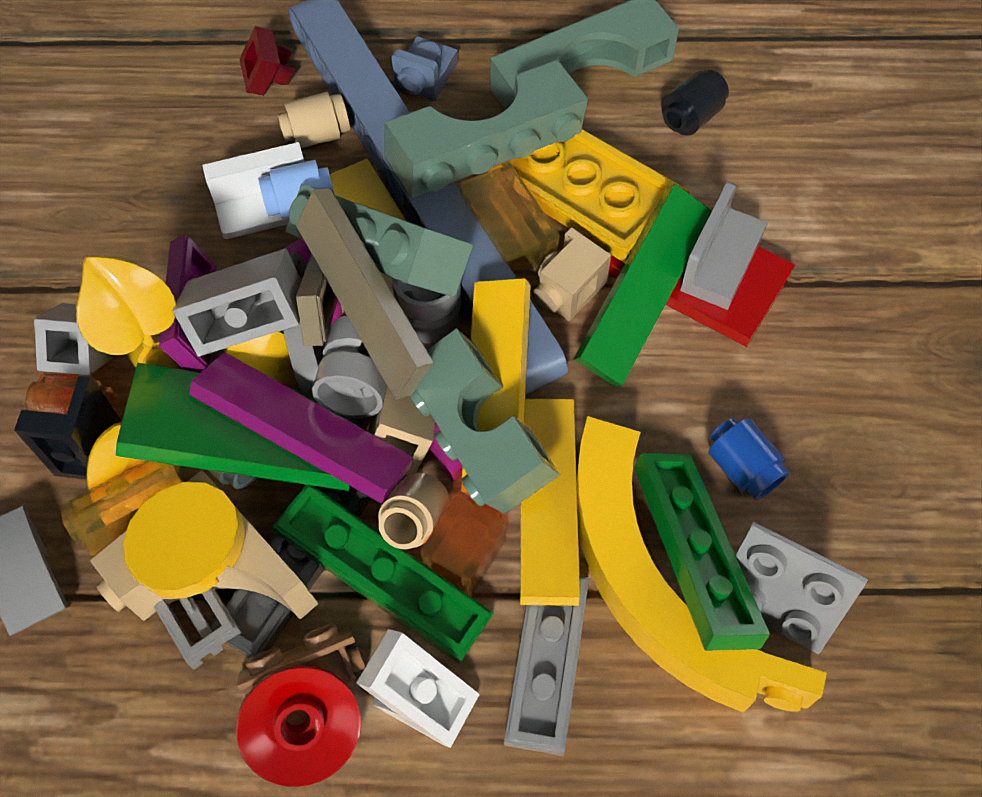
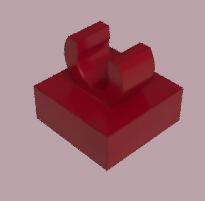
[239,26,295,96]

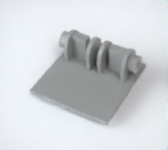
[735,522,868,654]

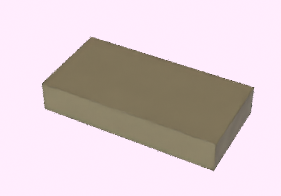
[296,254,338,346]

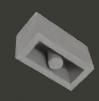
[172,248,302,357]

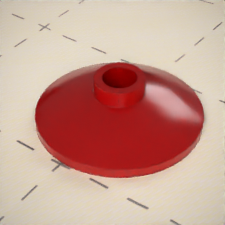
[236,665,361,787]

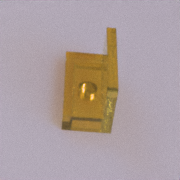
[460,164,560,273]
[61,461,183,558]

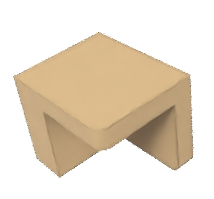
[368,387,435,475]

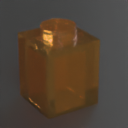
[421,494,506,596]

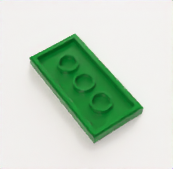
[115,362,356,491]

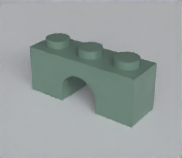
[410,328,560,514]

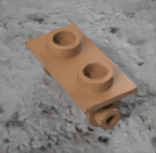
[237,624,365,697]

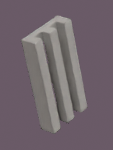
[154,587,244,670]

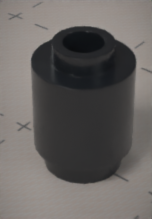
[661,70,729,136]

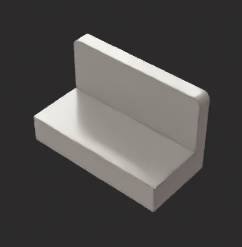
[680,182,768,310]

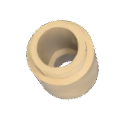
[277,92,350,148]
[378,473,450,549]

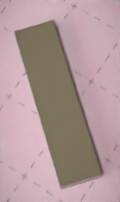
[296,188,433,400]

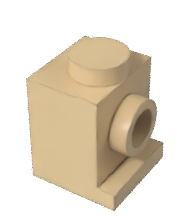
[533,227,611,322]

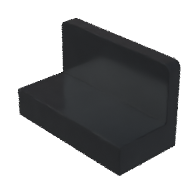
[14,375,122,480]

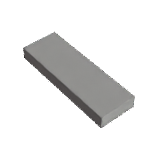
[504,576,589,756]

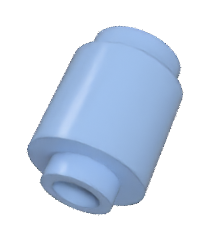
[258,159,334,219]

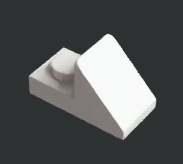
[356,629,480,748]

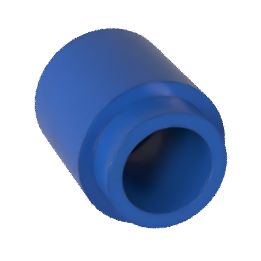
[708,417,790,501]

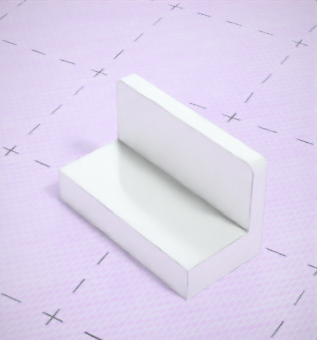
[202,142,304,239]

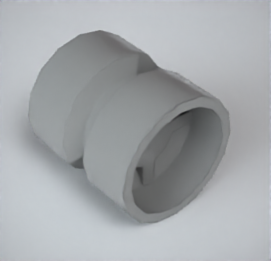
[392,277,462,344]
[312,316,388,419]

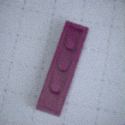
[189,352,413,504]

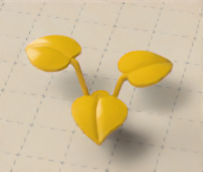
[76,256,299,513]

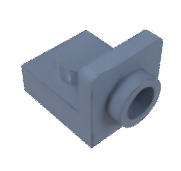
[391,36,458,100]

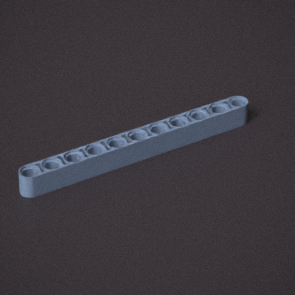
[288,0,568,395]

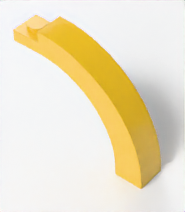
[576,416,827,713]

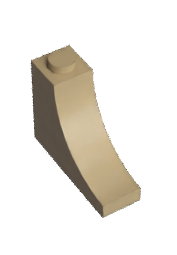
[89,470,318,621]

